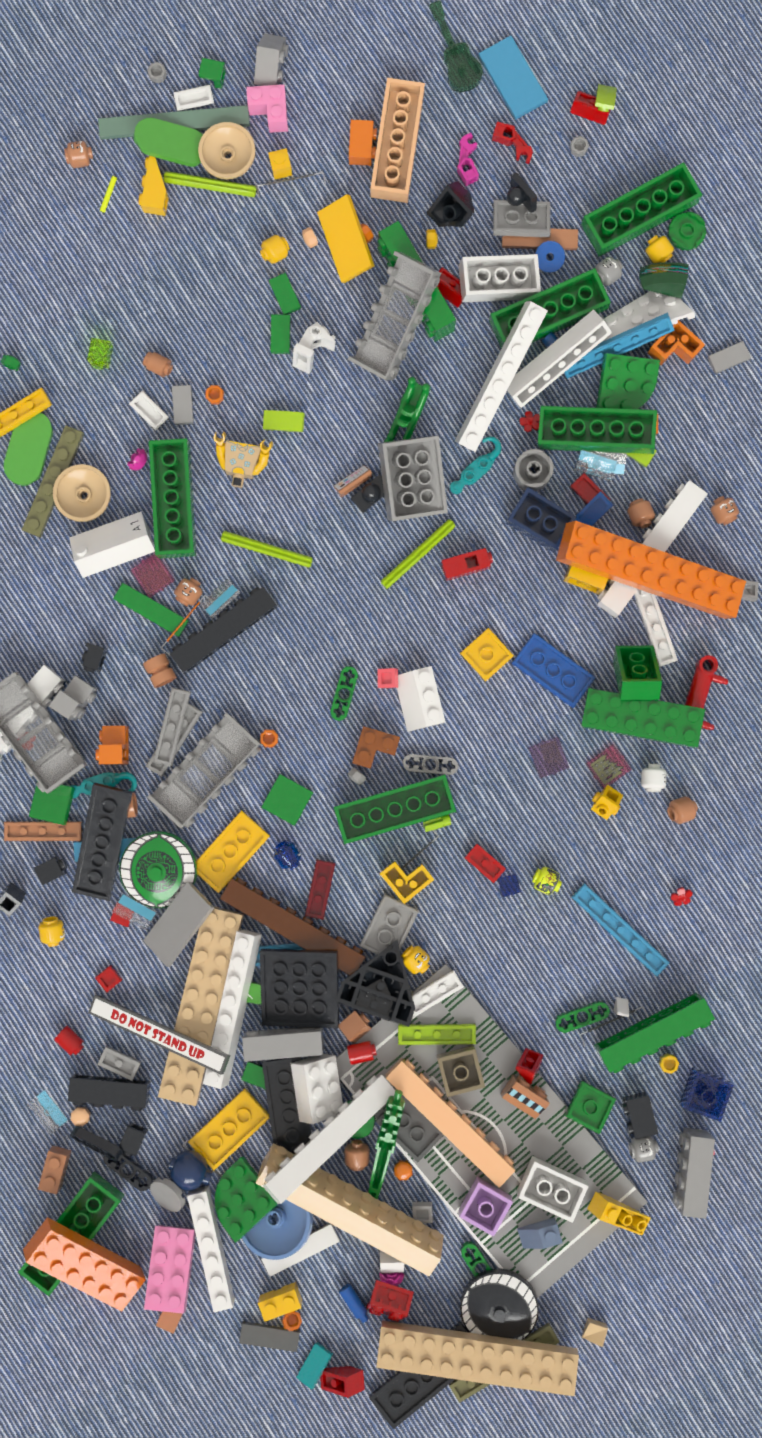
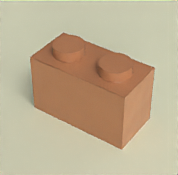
[38,1146,72,1194]

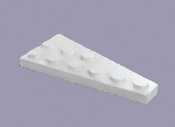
[600,291,695,343]

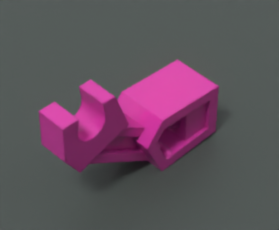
[457,133,479,186]

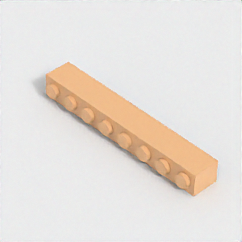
[386,1058,515,1188]

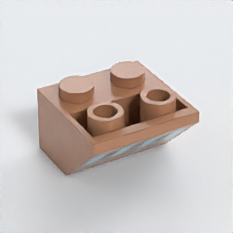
[501,1074,550,1119]

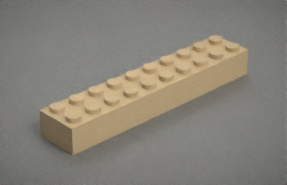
[158,906,244,1106]
[256,1143,444,1276]
[376,1320,579,1396]

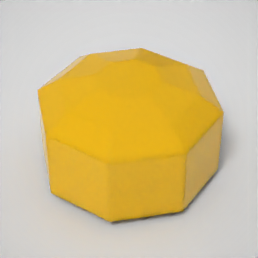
[426,229,438,249]
[659,1053,679,1074]

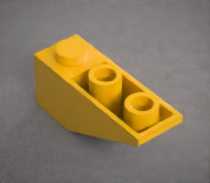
[139,156,169,216]
[587,1192,651,1235]

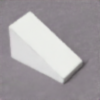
[613,997,629,1017]

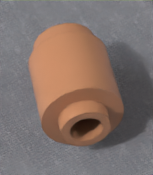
[143,352,173,377]

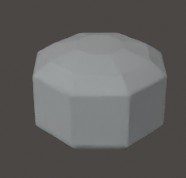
[147,62,167,84]
[569,136,589,157]
[348,767,366,785]

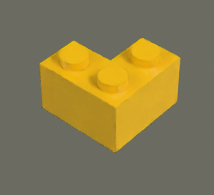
[380,861,434,904]

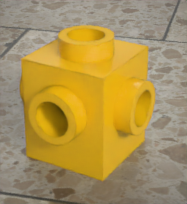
[591,784,623,820]

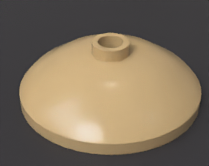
[198,122,255,179]
[53,464,111,522]

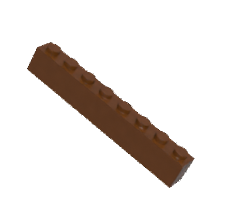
[220,877,365,975]

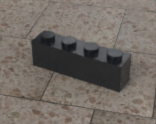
[68,1074,150,1111]

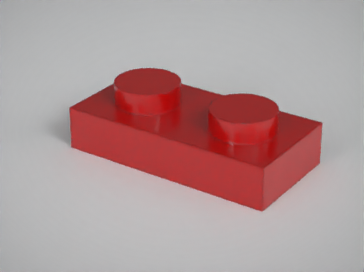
[464,843,506,883]

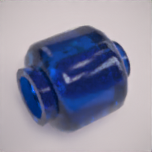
[273,840,302,870]

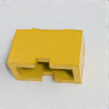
[258,1282,303,1322]

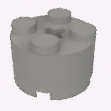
[513,449,554,491]

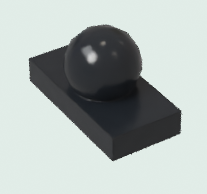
[506,173,537,213]
[351,474,384,514]

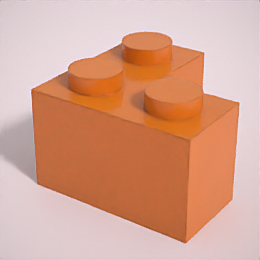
[648,320,706,366]
[95,726,129,765]

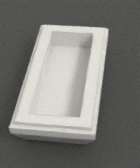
[174,85,214,111]
[129,391,169,430]

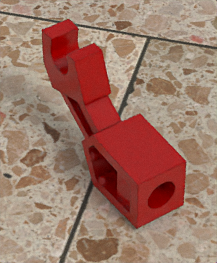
[492,122,533,164]

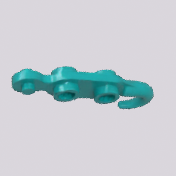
[450,436,502,495]
[69,772,137,798]

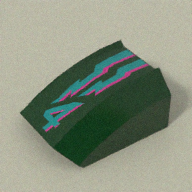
[639,262,689,299]

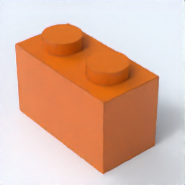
[349,120,377,166]

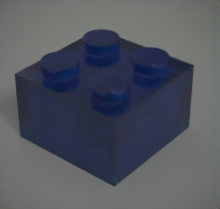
[679,1067,734,1122]

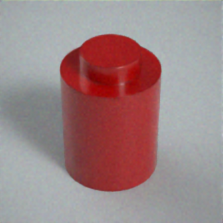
[54,1026,84,1056]
[347,1041,377,1065]

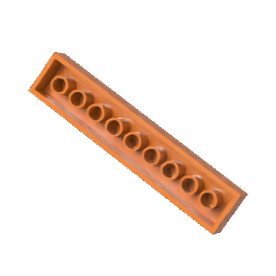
[556,521,746,619]

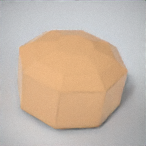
[302,227,318,248]
[71,1106,90,1127]

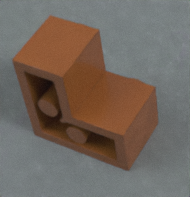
[352,726,400,769]

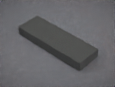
[239,1321,300,1352]

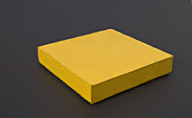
[460,628,514,682]

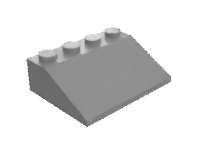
[378,436,448,521]

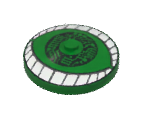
[119,831,197,908]

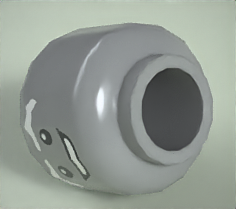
[595,257,623,286]
[628,1136,659,1163]

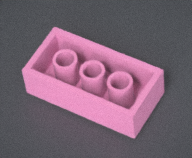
[144,1225,196,1314]

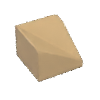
[582,1318,608,1347]

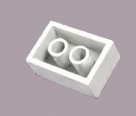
[291,1054,343,1124]
[516,1156,589,1223]

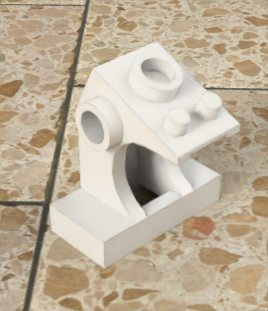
[292,322,336,374]

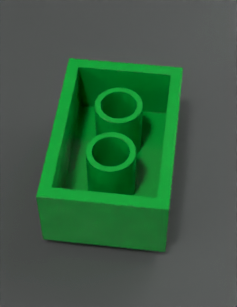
[613,645,662,700]

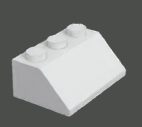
[397,666,445,732]

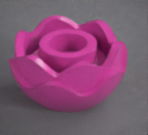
[127,448,148,471]
[379,1272,404,1286]

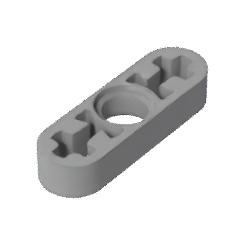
[403,754,458,775]

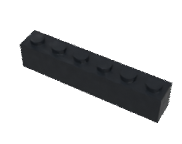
[170,587,278,674]

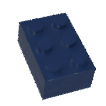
[506,487,577,553]

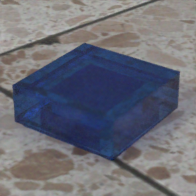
[497,873,521,897]

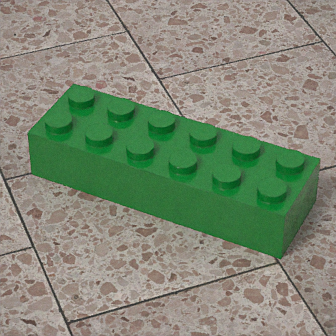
[581,162,702,257]
[377,221,456,342]
[489,268,611,349]
[538,406,657,454]
[149,438,197,559]
[581,688,705,749]
[334,775,456,844]
[594,993,715,1073]
[18,1171,125,1296]

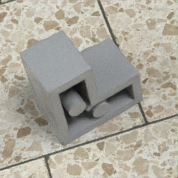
[254,33,289,86]
[49,676,97,721]

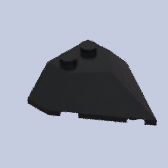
[335,940,415,1027]

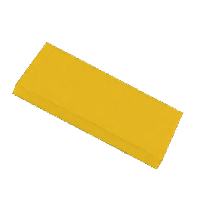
[317,194,375,283]
[197,810,270,893]
[188,1088,270,1171]

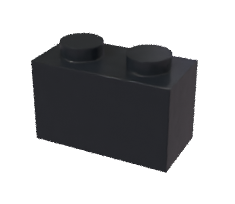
[621,1092,658,1139]

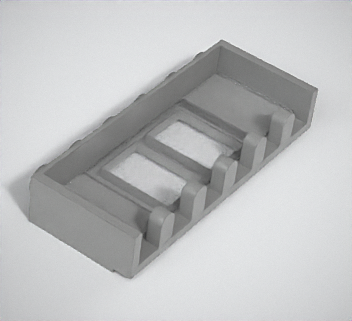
[347,251,441,380]
[0,672,88,794]
[147,712,262,829]

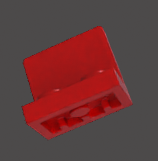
[366,1280,414,1322]

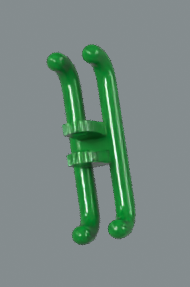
[384,376,431,442]

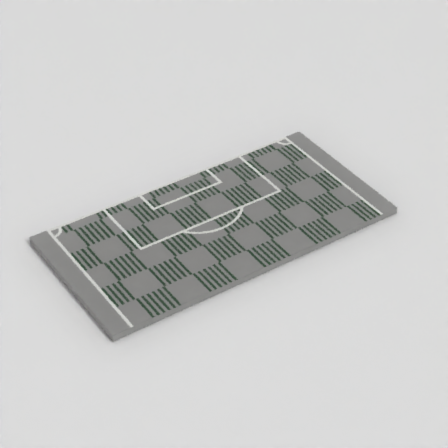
[336,963,648,1298]

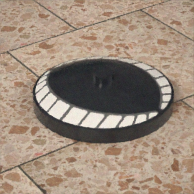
[460,1269,539,1340]

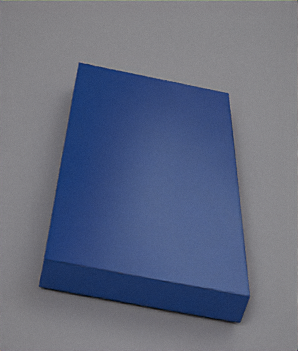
[511,633,596,708]

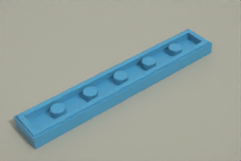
[564,312,674,379]
[571,883,670,977]

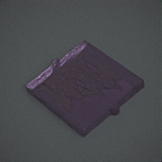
[528,737,569,779]

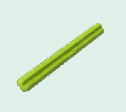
[164,171,257,197]
[381,519,456,589]
[221,531,313,568]

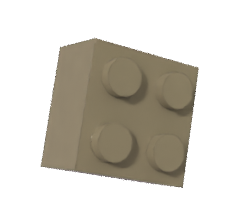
[437,1045,485,1097]

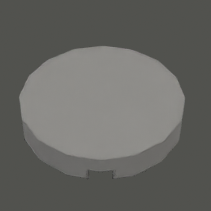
[150,1177,185,1212]

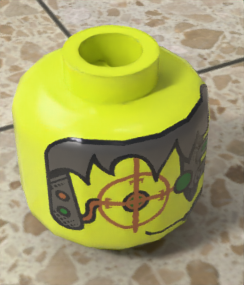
[532,867,562,895]

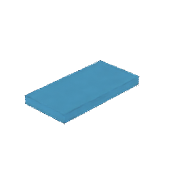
[478,35,548,120]

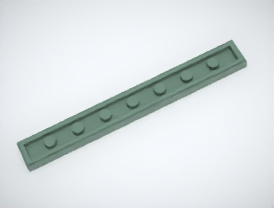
[98,105,250,140]

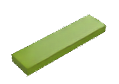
[398,1024,476,1045]

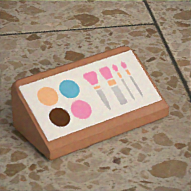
[334,466,372,497]

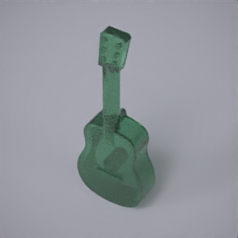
[429,0,483,93]

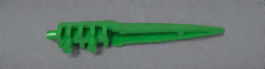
[368,1090,405,1199]

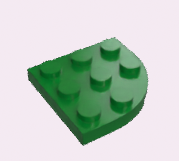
[596,353,660,409]
[215,1156,278,1243]

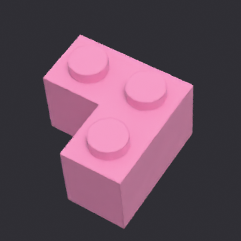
[247,84,288,133]

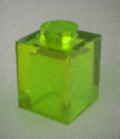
[87,338,113,370]

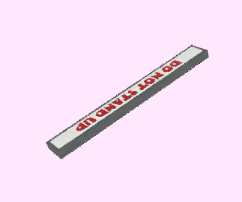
[88,995,231,1075]

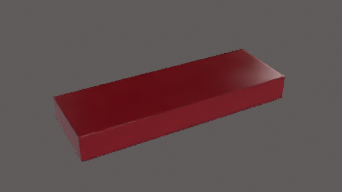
[305,859,336,920]

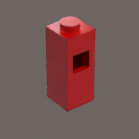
[441,548,493,581]

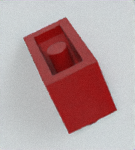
[320,1366,365,1398]

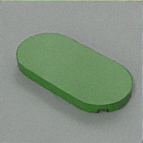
[133,118,203,167]
[4,412,53,486]

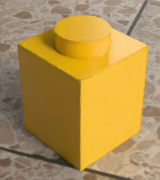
[268,148,292,180]

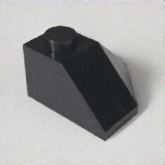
[426,181,474,227]

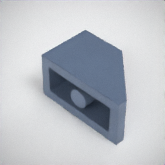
[517,1217,563,1249]

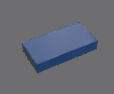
[575,491,614,526]

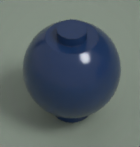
[168,1150,213,1191]

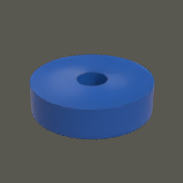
[535,241,565,273]

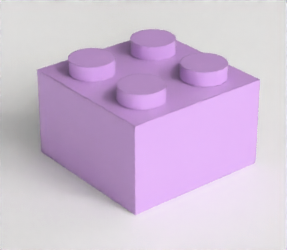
[458,1176,513,1237]

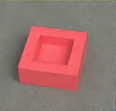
[378,668,398,688]

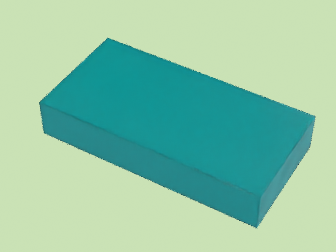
[296,1342,333,1390]

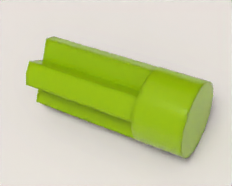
[423,814,451,832]

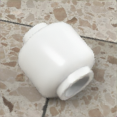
[641,764,667,792]

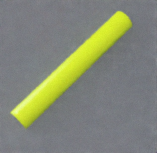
[100,176,117,213]

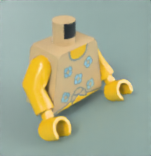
[214,432,273,488]

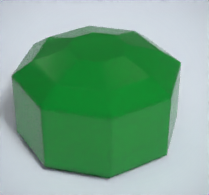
[1,355,21,371]

